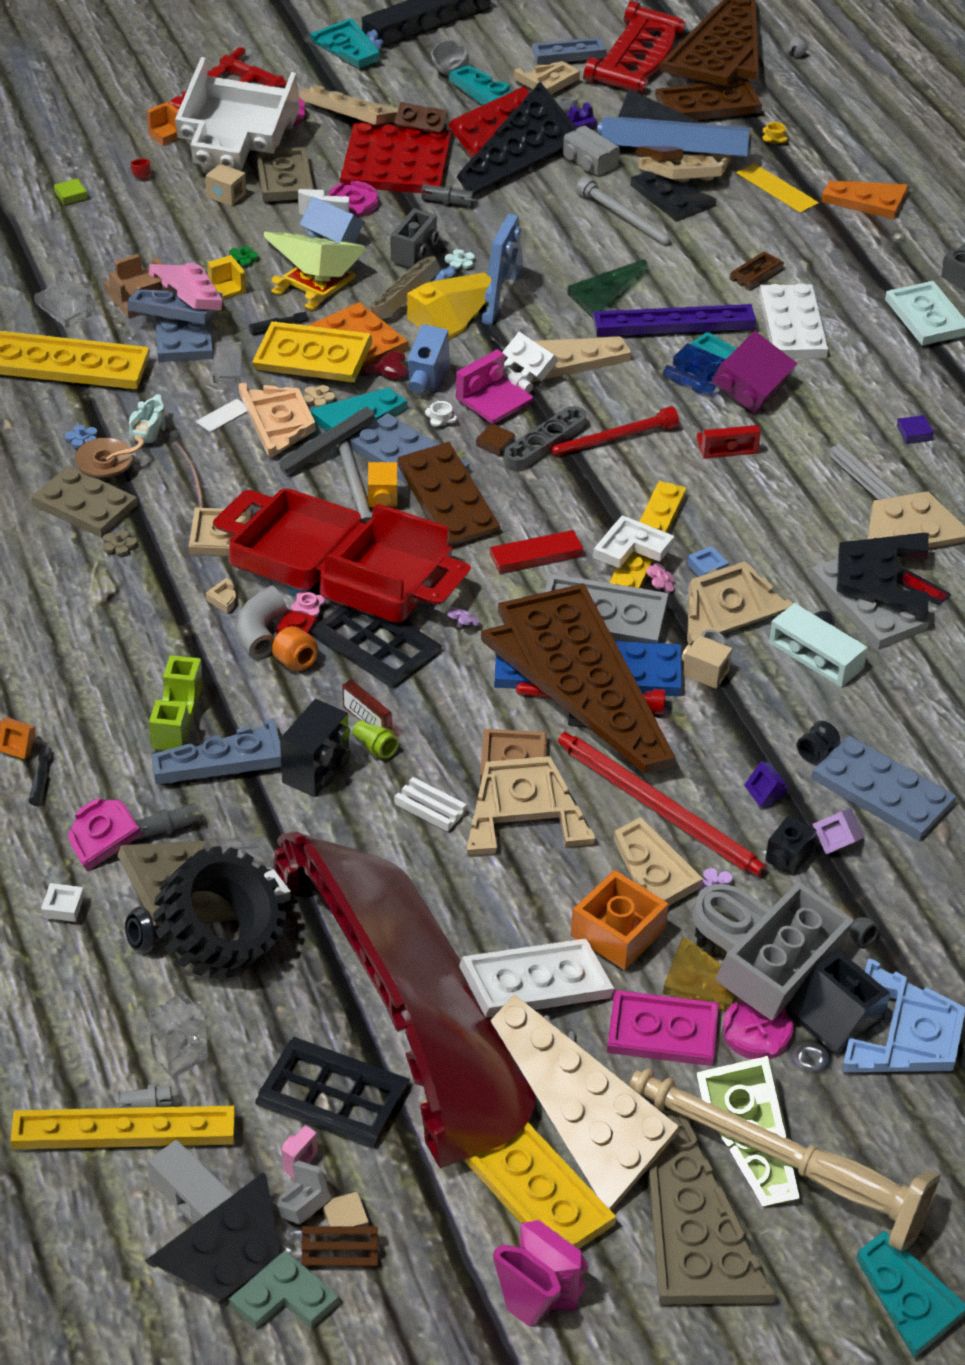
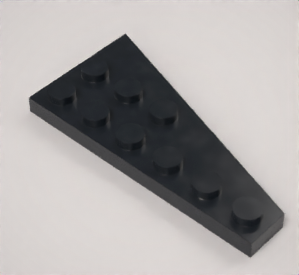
[456,81,577,195]

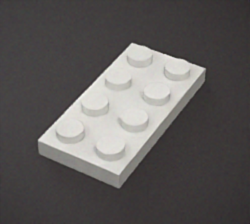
[759,284,828,358]
[459,938,614,1018]

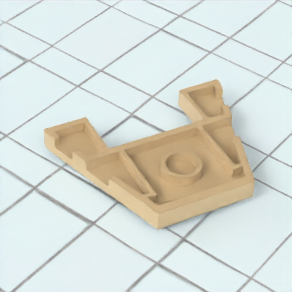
[466,756,595,856]

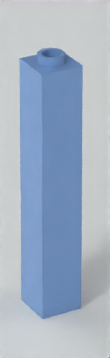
[598,116,753,156]

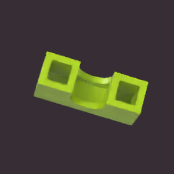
[149,655,203,750]

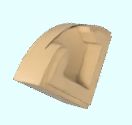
[206,578,236,614]

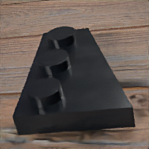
[630,171,717,222]

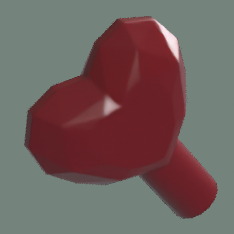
[362,351,408,380]

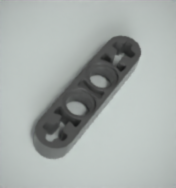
[504,406,587,471]

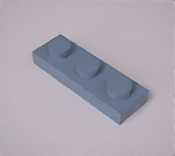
[532,37,606,65]

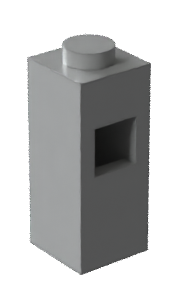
[147,1139,233,1224]

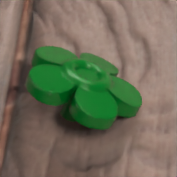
[229,246,258,266]

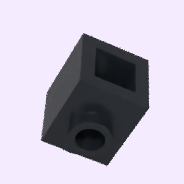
[765,816,817,876]

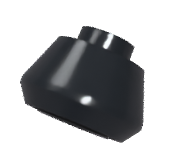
[125,907,166,954]

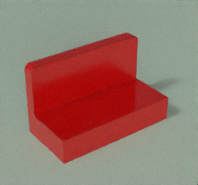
[696,425,761,459]

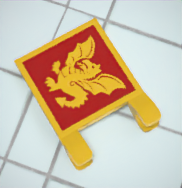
[271,267,356,311]

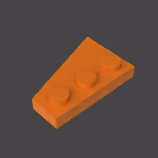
[821,180,908,219]

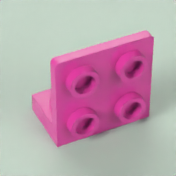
[456,349,533,424]

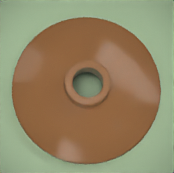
[75,438,133,477]

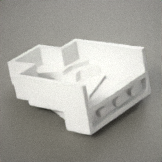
[175,57,299,171]

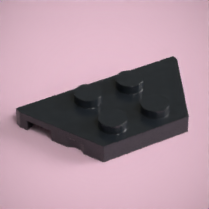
[145,1172,280,1302]

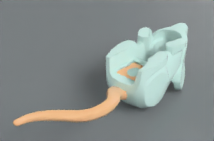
[106,394,166,460]

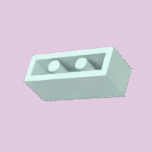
[769,603,868,688]

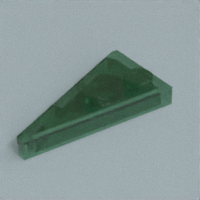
[567,259,648,319]

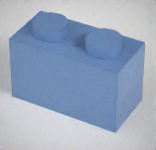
[299,196,365,244]

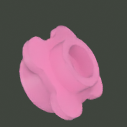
[291,591,325,618]

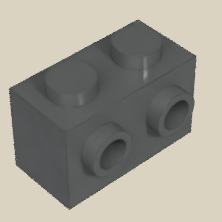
[390,208,439,267]

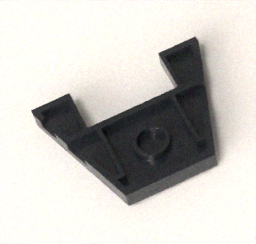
[836,532,929,620]

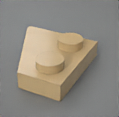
[514,61,580,95]

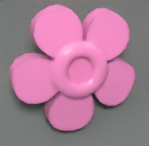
[646,563,674,593]

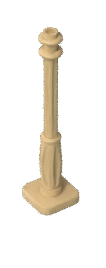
[629,1068,941,1252]

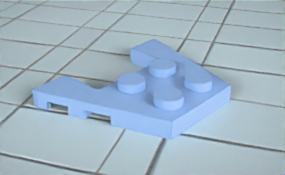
[842,959,965,1073]

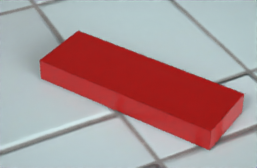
[490,530,583,574]

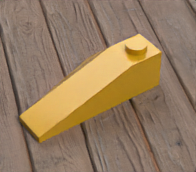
[407,272,502,340]

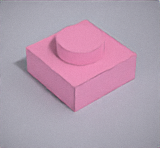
[282,1125,318,1178]

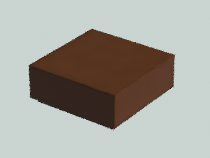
[476,424,515,456]

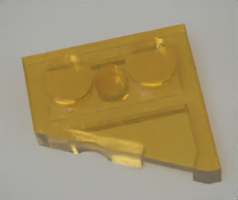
[663,937,736,1012]

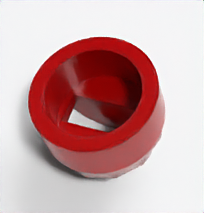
[130,159,151,179]

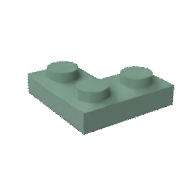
[229,1250,339,1330]

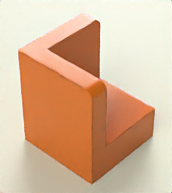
[147,102,181,146]

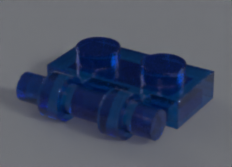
[663,343,725,395]

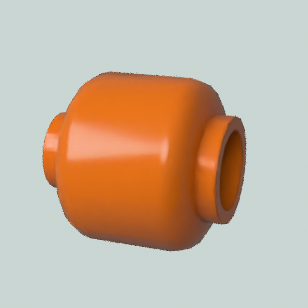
[272,626,318,672]

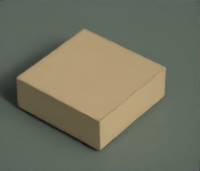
[322,1192,369,1239]

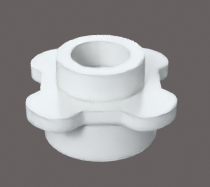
[425,401,457,427]

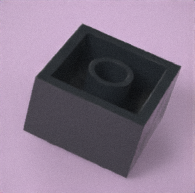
[280,698,351,798]

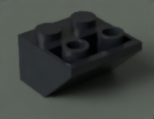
[786,950,890,1054]

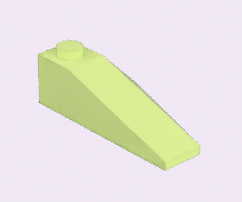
[264,231,365,281]
[697,1056,800,1207]

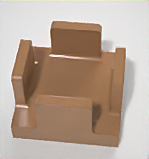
[104,254,176,319]

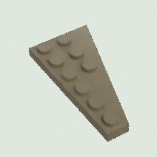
[648,1105,775,1304]

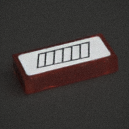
[342,679,392,730]

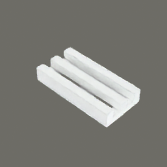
[394,777,467,832]

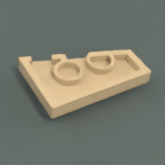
[614,817,703,905]

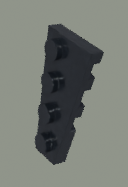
[618,88,704,153]

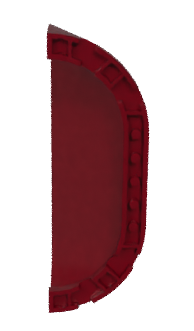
[274,831,535,1169]

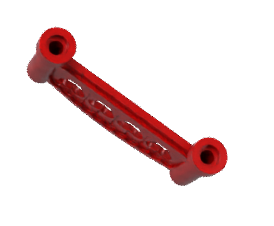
[583,1,687,93]

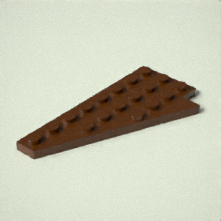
[660,0,759,86]
[481,583,676,773]

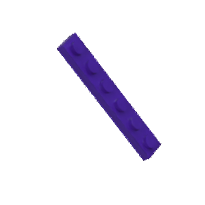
[593,304,756,337]

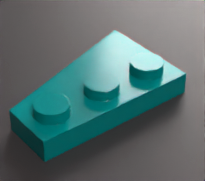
[856,1231,965,1359]

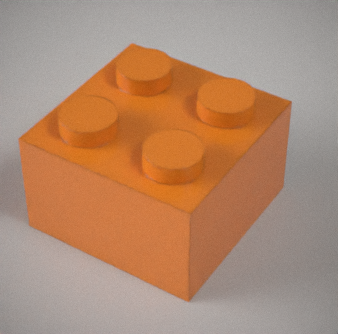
[571,870,669,970]

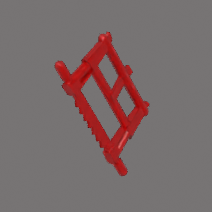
[169,47,288,110]

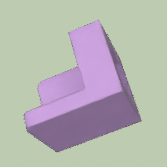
[812,807,864,854]

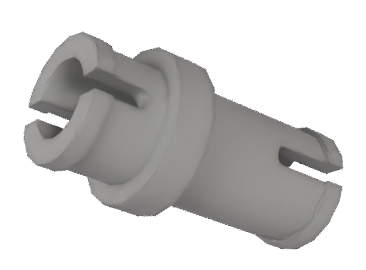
[115,1084,173,1108]

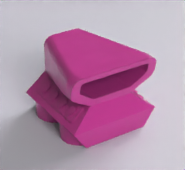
[493,1220,588,1326]

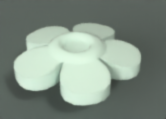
[445,249,475,270]

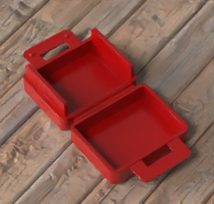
[213,488,471,623]

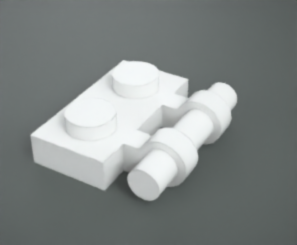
[502,332,559,393]

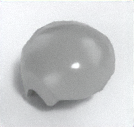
[431,39,470,75]

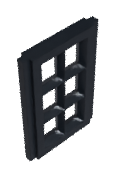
[311,605,442,687]
[255,1036,410,1149]

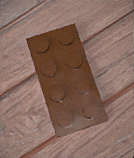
[655,79,762,121]
[397,441,500,548]

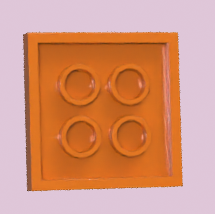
[307,302,408,372]

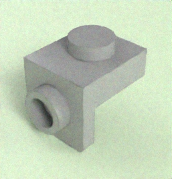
[271,1161,331,1224]

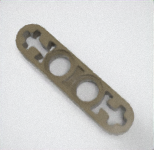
[370,256,441,319]

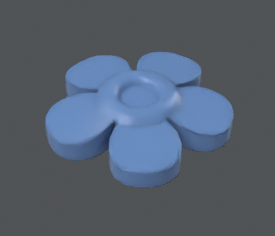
[367,30,383,54]
[429,266,456,282]
[65,425,98,448]

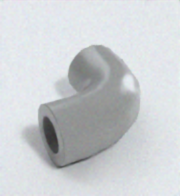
[236,585,287,660]

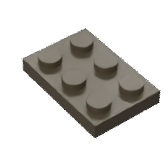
[256,147,313,202]
[31,466,137,538]

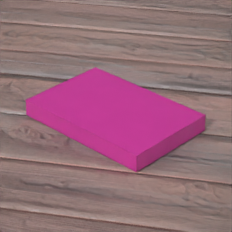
[607,990,719,1066]

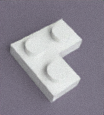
[593,515,674,568]

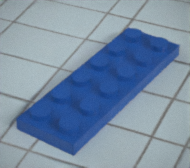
[494,641,681,696]

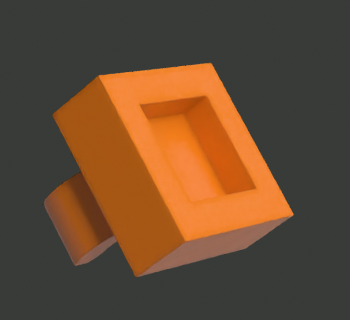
[0,717,36,759]

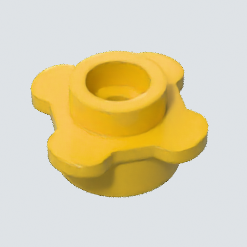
[763,122,787,144]

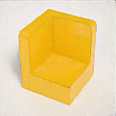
[207,255,246,300]

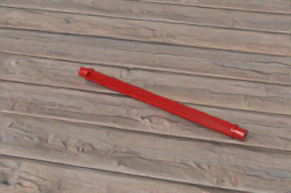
[557,732,767,877]

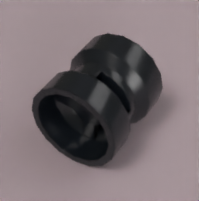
[796,720,841,764]

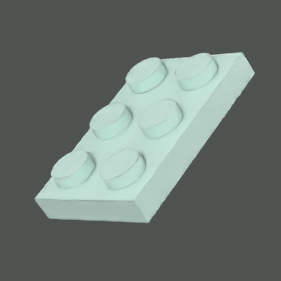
[885,281,965,346]

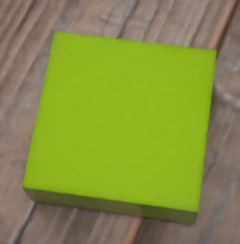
[54,178,88,205]

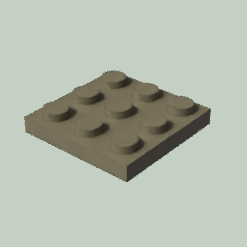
[117,840,239,926]

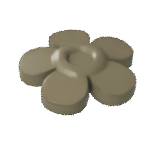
[102,530,136,556]

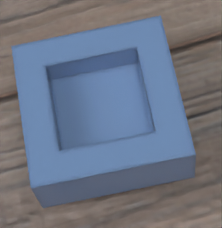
[687,546,729,577]

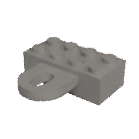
[692,882,854,1021]

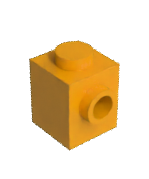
[368,462,397,507]

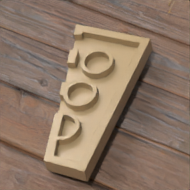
[521,337,632,383]

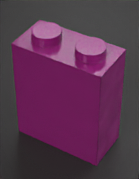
[712,331,798,414]

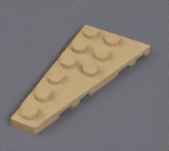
[491,994,680,1211]

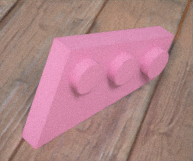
[149,263,222,310]

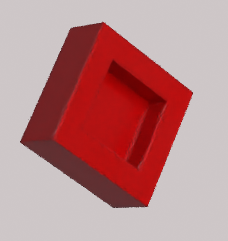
[276,609,317,635]

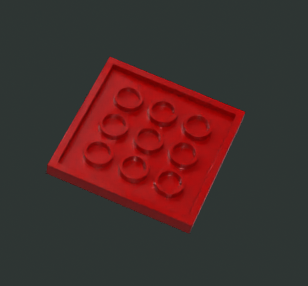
[340,123,451,194]

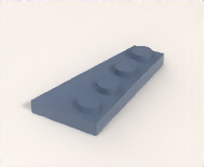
[151,718,281,784]

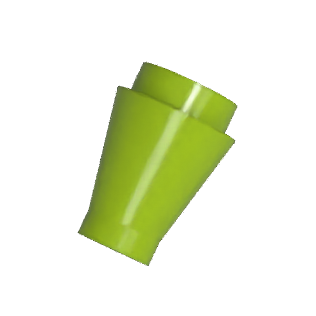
[352,720,399,759]

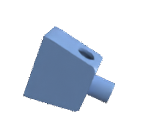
[408,324,450,394]

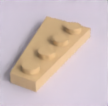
[299,85,398,125]

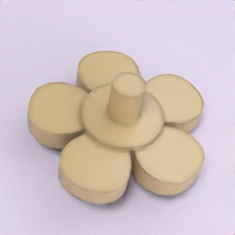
[303,385,335,407]

